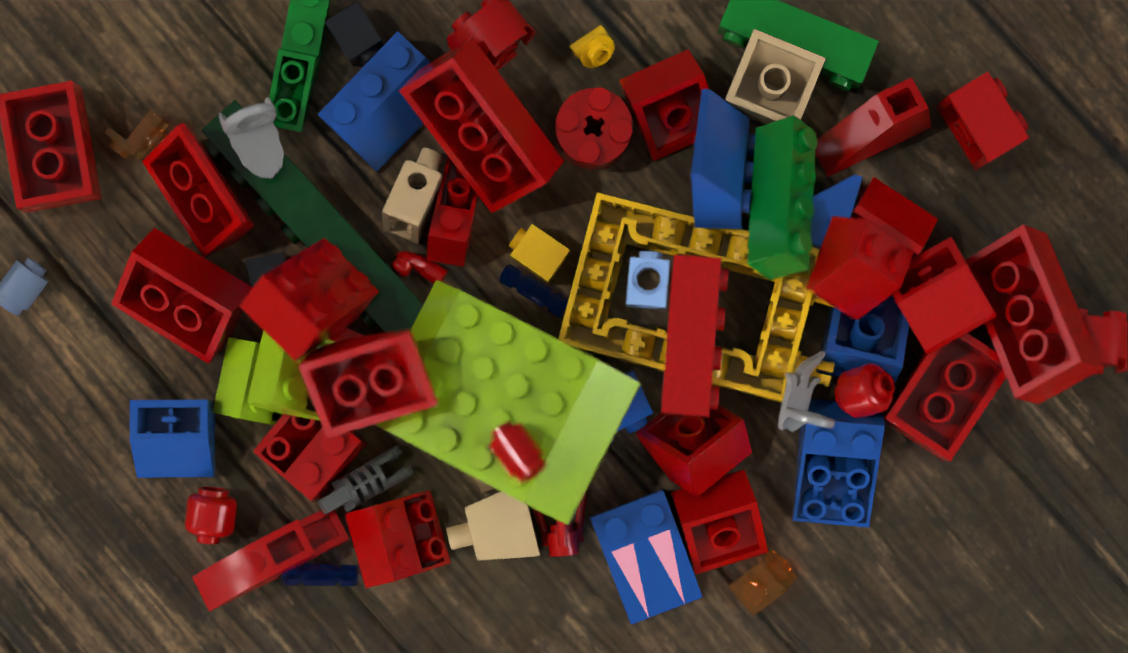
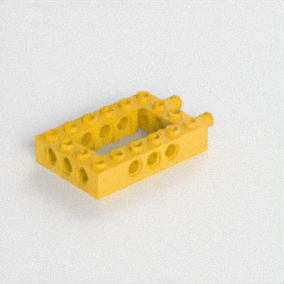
[558,193,835,403]

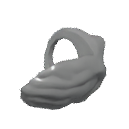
[219,97,284,179]

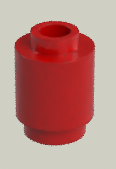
[489,421,547,484]

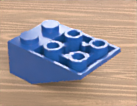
[792,399,885,528]

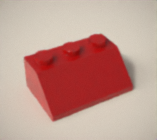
[142,123,255,258]

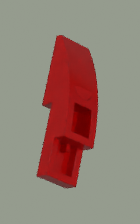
[192,510,349,612]

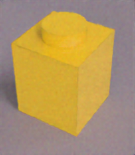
[509,224,570,284]

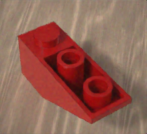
[815,77,931,177]
[427,156,479,267]

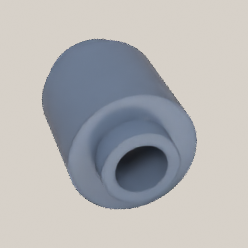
[0,257,49,316]

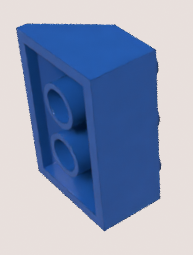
[318,31,430,172]
[691,89,755,229]

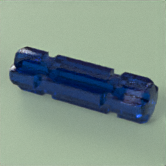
[499,264,569,317]
[282,564,358,586]

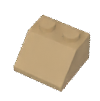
[725,29,826,125]

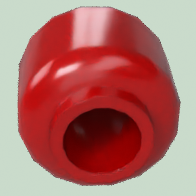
[834,363,895,419]
[185,486,237,544]

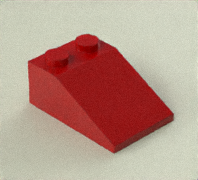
[298,329,439,438]

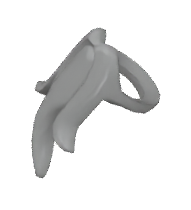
[778,351,835,432]

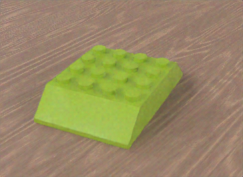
[376,280,641,525]

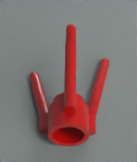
[532,488,588,557]

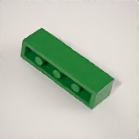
[717,0,879,91]
[747,115,818,280]

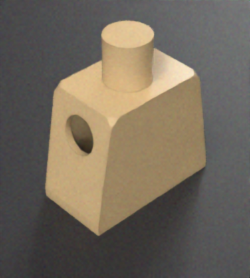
[382,148,443,244]
[446,491,540,561]

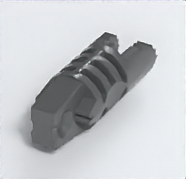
[317,444,415,515]

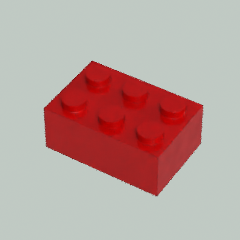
[0,80,102,213]
[111,227,253,364]
[239,237,379,362]
[882,333,1006,462]

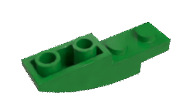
[269,0,331,132]

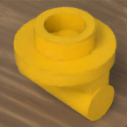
[569,25,615,68]

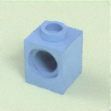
[626,251,671,310]

